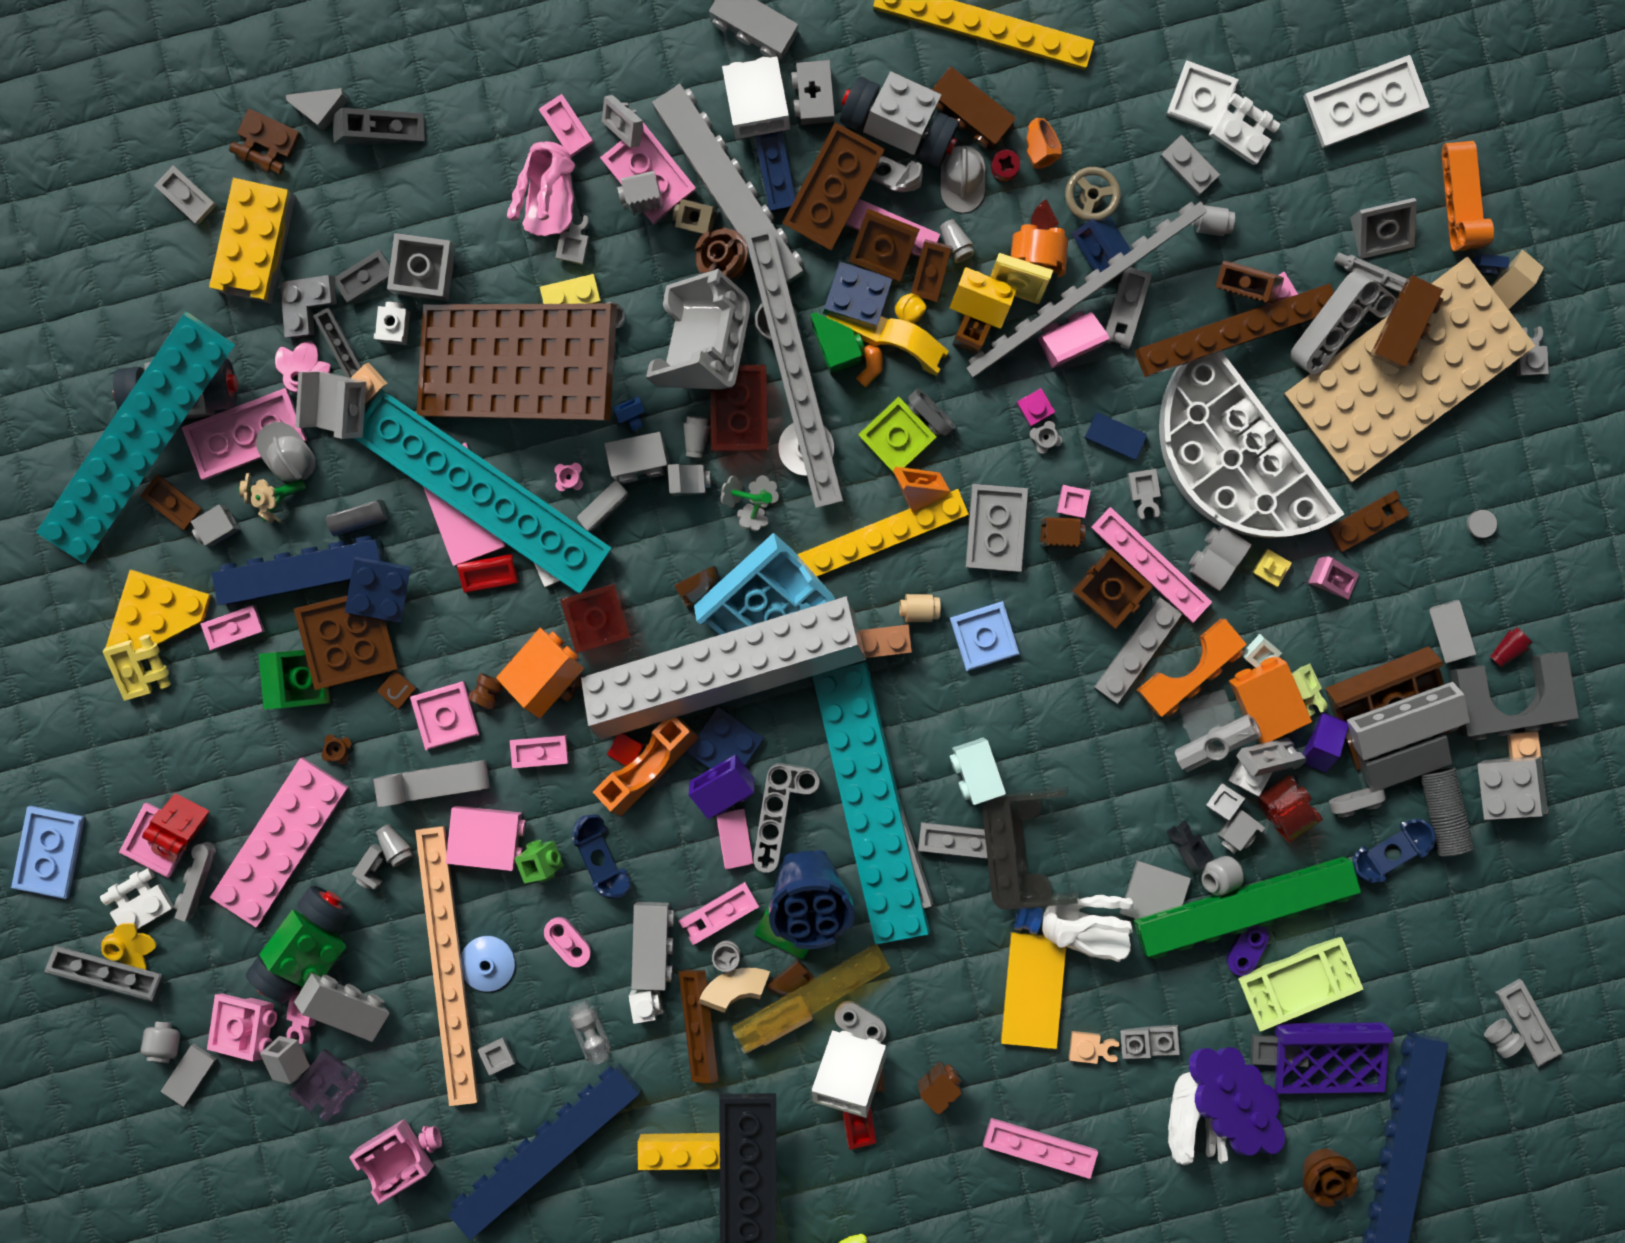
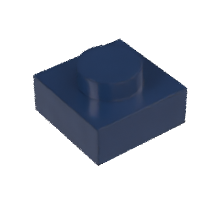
[1473,254,1510,276]

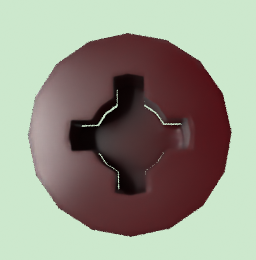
[991,150,1020,182]

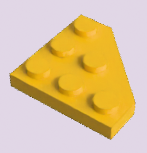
[105,570,212,649]

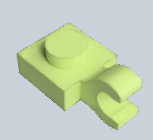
[1292,664,1328,716]

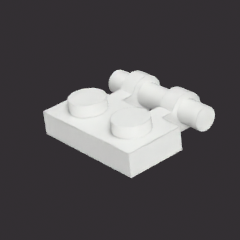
[1209,93,1280,165]
[100,868,174,929]

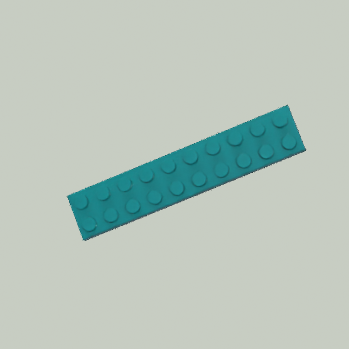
[36,311,235,564]
[354,389,612,594]
[812,662,930,945]

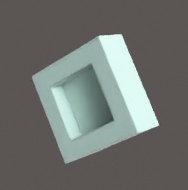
[1242,634,1282,668]

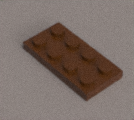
[782,122,885,250]

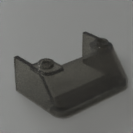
[982,786,1081,910]

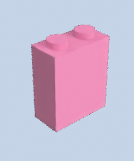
[446,806,526,871]

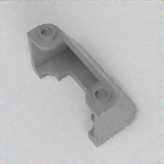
[646,269,750,389]

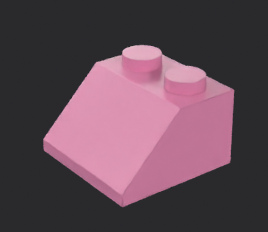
[1038,311,1110,368]

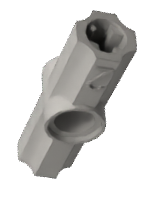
[1175,714,1261,772]

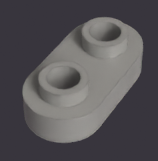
[1329,787,1386,817]
[835,1001,886,1042]

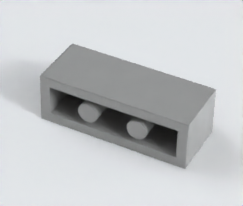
[709,0,798,60]
[631,902,674,990]
[294,973,390,1042]

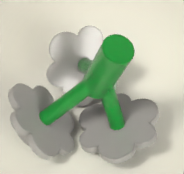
[721,475,779,531]

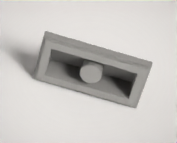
[577,480,630,532]

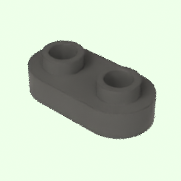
[908,389,956,436]

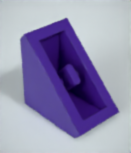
[1302,712,1348,773]

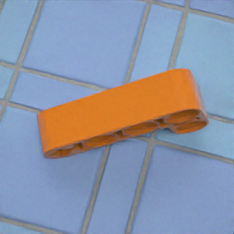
[1442,141,1494,251]

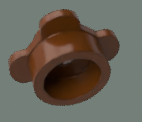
[321,734,352,764]

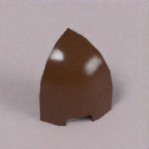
[674,566,718,610]
[765,958,816,996]

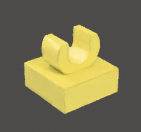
[1252,549,1292,587]

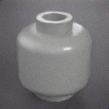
[1202,856,1244,896]
[141,1022,180,1063]

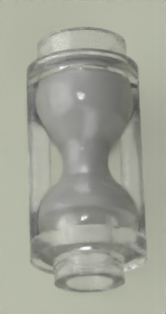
[568,1000,612,1065]

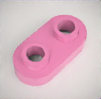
[544,917,591,967]

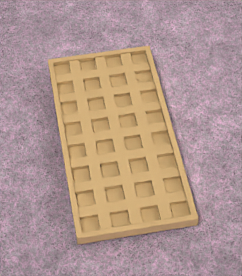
[1284,257,1535,482]

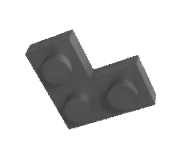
[280,275,337,339]

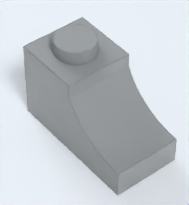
[668,464,711,496]

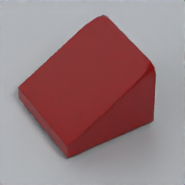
[607,733,645,766]

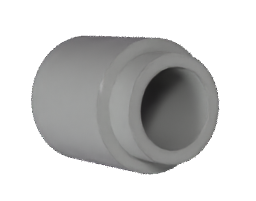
[1192,205,1235,236]

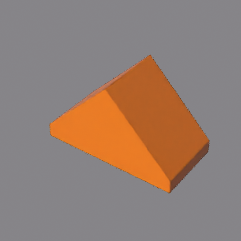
[893,467,951,513]

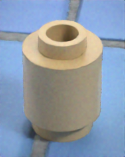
[899,594,940,622]

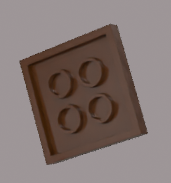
[294,596,398,690]

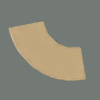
[698,968,770,1013]

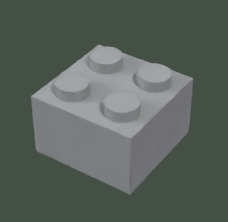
[387,233,456,301]
[605,432,670,484]
[1478,756,1548,820]

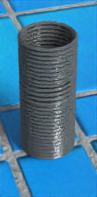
[1420,767,1474,857]

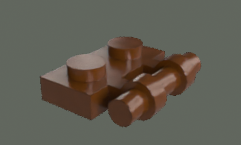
[229,108,301,175]

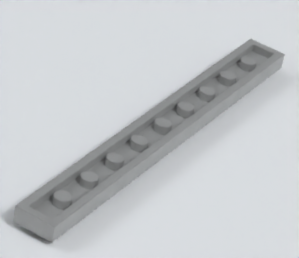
[967,202,1207,378]
[745,227,843,508]

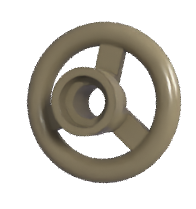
[1065,167,1121,221]

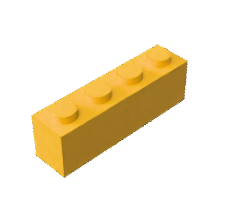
[638,1133,720,1170]

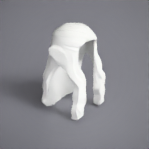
[1042,895,1133,962]
[1168,1072,1228,1165]

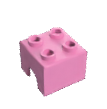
[349,1119,434,1205]

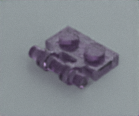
[289,1049,362,1122]

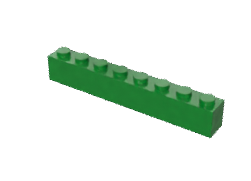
[1133,856,1361,959]

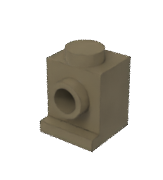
[673,199,718,234]

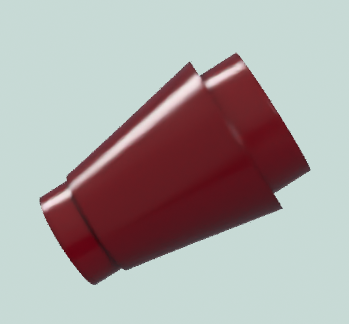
[1490,627,1533,668]

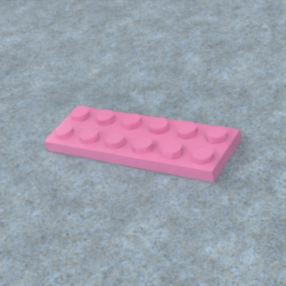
[210,757,349,928]

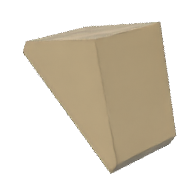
[1491,250,1544,309]

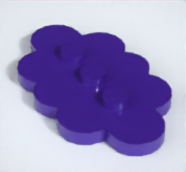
[1189,1047,1285,1156]

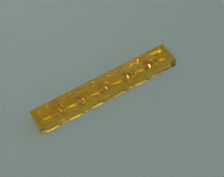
[731,944,891,1053]

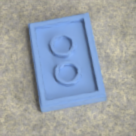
[11,806,85,899]

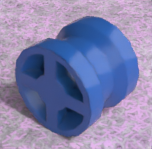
[1014,902,1043,935]

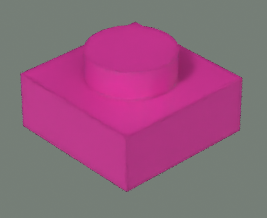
[1017,388,1055,427]

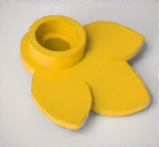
[101,923,157,970]

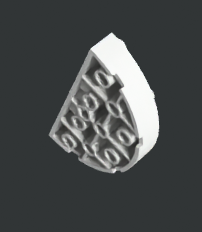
[1159,352,1344,538]

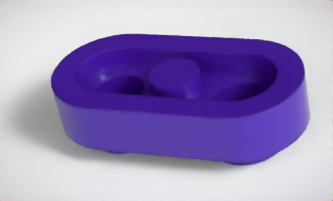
[1226,924,1269,976]

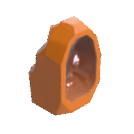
[1026,118,1062,169]

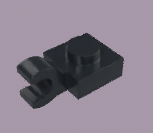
[1167,821,1214,873]

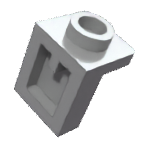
[352,843,384,889]

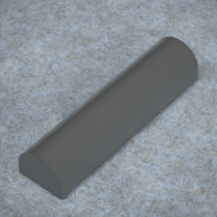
[44,946,164,1003]

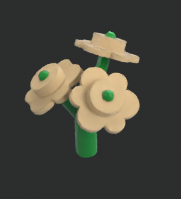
[238,473,306,524]

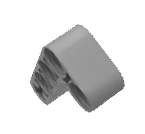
[1291,271,1396,374]
[373,760,490,807]
[754,763,819,873]

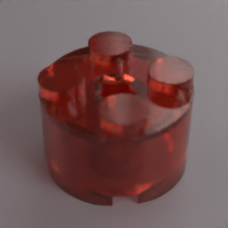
[1257,775,1323,843]

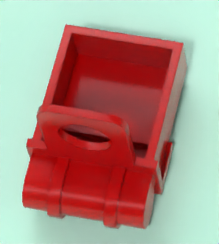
[142,793,209,862]

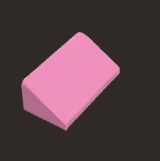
[716,809,753,869]

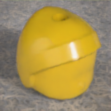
[895,293,927,324]

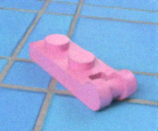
[679,881,759,945]

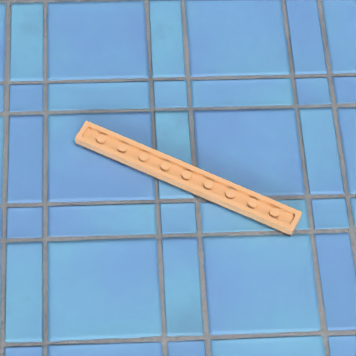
[415,826,479,1106]

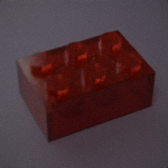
[710,365,768,453]

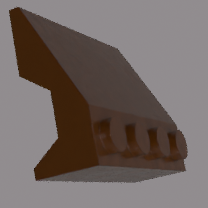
[1325,646,1460,770]

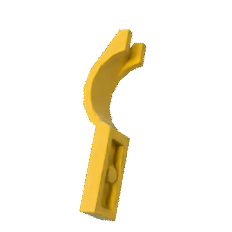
[826,315,949,376]

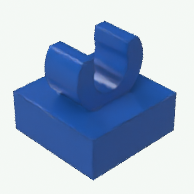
[614,396,645,431]

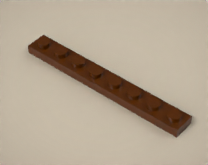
[1135,283,1334,378]

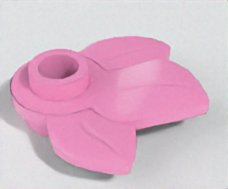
[275,341,331,393]

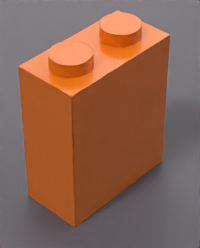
[496,628,584,718]
[1229,657,1312,744]

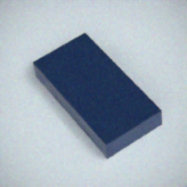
[1084,412,1147,460]

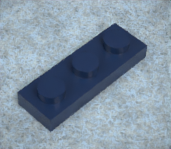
[754,131,795,212]

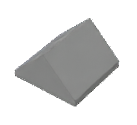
[1350,198,1417,259]

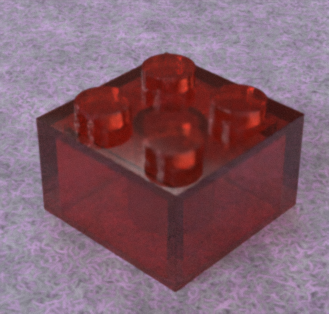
[560,584,632,653]

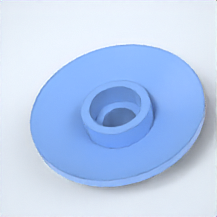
[461,936,515,992]

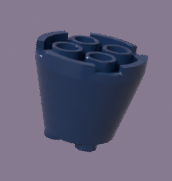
[768,850,854,949]

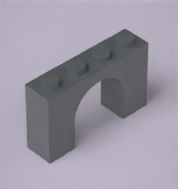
[1449,652,1579,741]

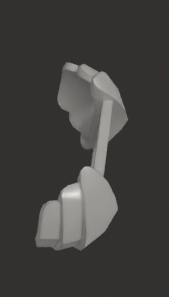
[863,137,923,192]

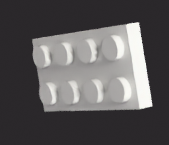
[1303,55,1429,148]

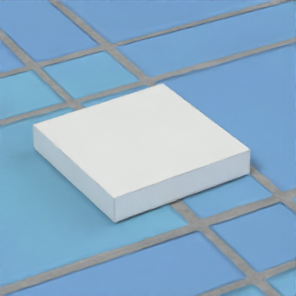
[1166,61,1239,131]

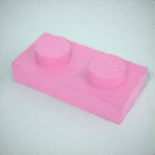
[539,94,594,157]
[201,605,265,650]
[510,735,569,768]

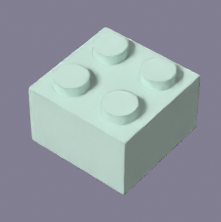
[949,737,1006,805]

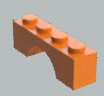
[1136,619,1247,717]
[593,717,699,816]

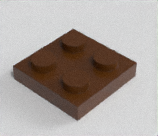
[849,209,920,281]

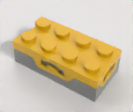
[209,178,296,304]

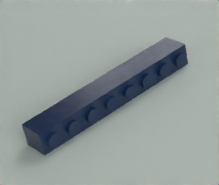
[1362,1031,1448,1243]
[448,1063,641,1240]

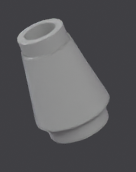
[940,219,975,263]
[683,416,711,457]
[376,824,413,867]

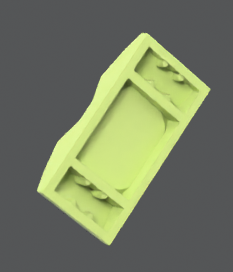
[1238,937,1363,1032]

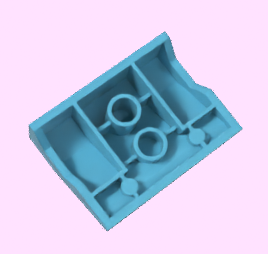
[694,533,835,635]

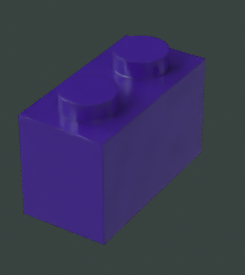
[689,754,755,819]

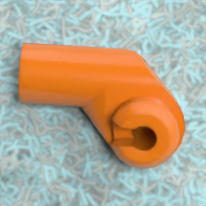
[856,345,883,388]

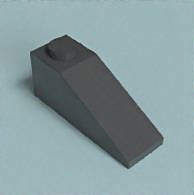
[332,108,425,145]

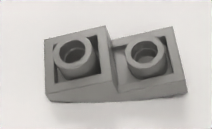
[1120,1025,1180,1059]

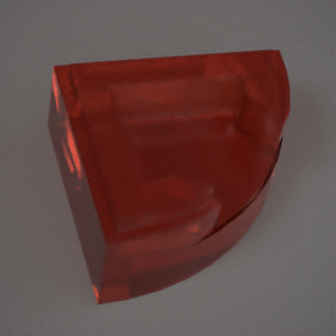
[1030,199,1059,230]

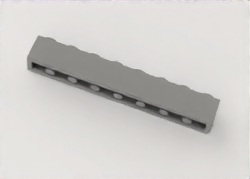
[652,84,805,285]

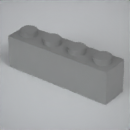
[1347,682,1470,760]

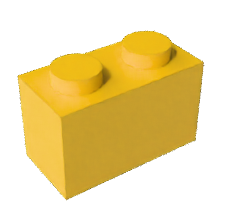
[949,267,1017,329]

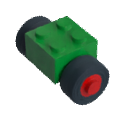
[246,885,351,1003]

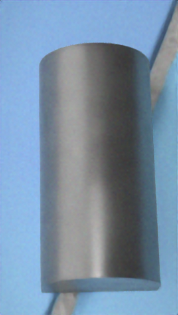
[325,499,388,537]

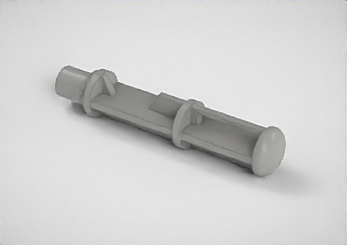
[1334,252,1406,292]

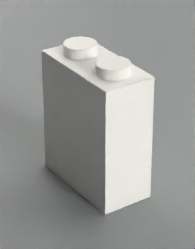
[722,57,790,139]
[812,1031,886,1117]

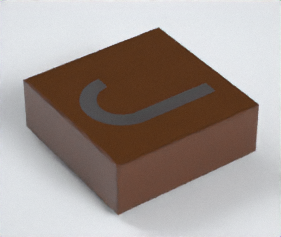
[377,670,417,709]

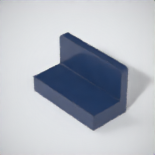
[1072,216,1131,273]

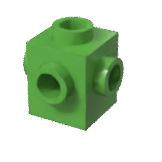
[514,840,564,884]

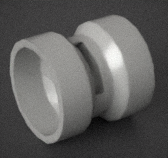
[712,940,741,972]
[1484,1018,1525,1058]

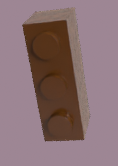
[932,66,1016,150]
[1370,275,1444,369]

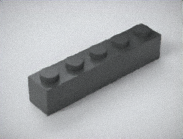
[313,307,362,378]

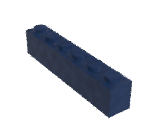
[211,536,385,606]

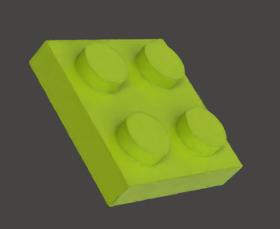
[858,397,936,473]

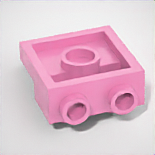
[207,994,277,1061]

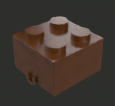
[1070,549,1153,629]

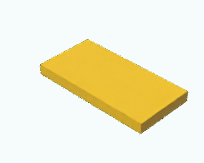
[1001,932,1066,1049]

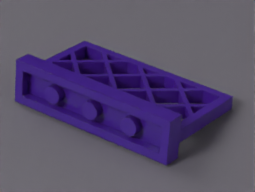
[1274,1022,1393,1094]

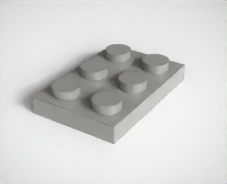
[965,484,1028,572]

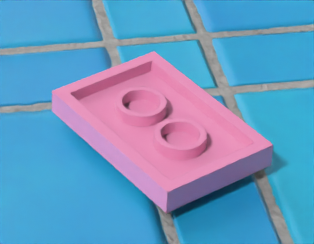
[600,123,696,225]

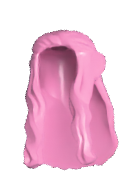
[507,142,575,237]

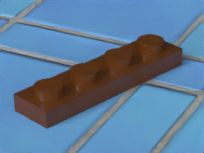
[679,969,718,1083]

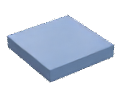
[950,601,1019,671]

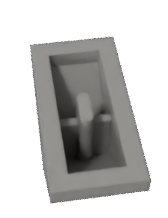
[286,88,348,131]

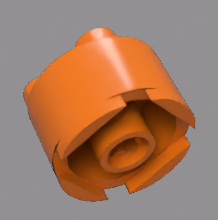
[1011,224,1068,278]

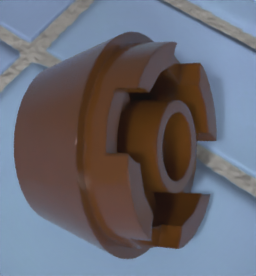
[695,228,749,281]
[1302,1148,1358,1207]

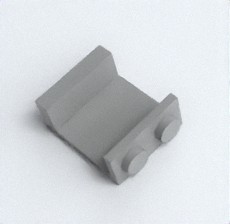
[295,371,366,439]

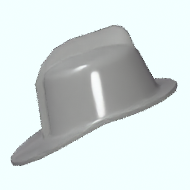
[941,146,985,213]
[256,422,315,483]

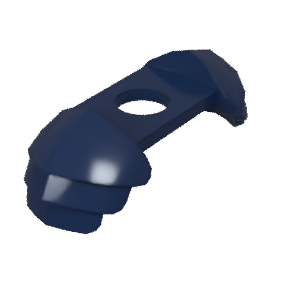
[572,815,631,899]
[1353,819,1436,883]

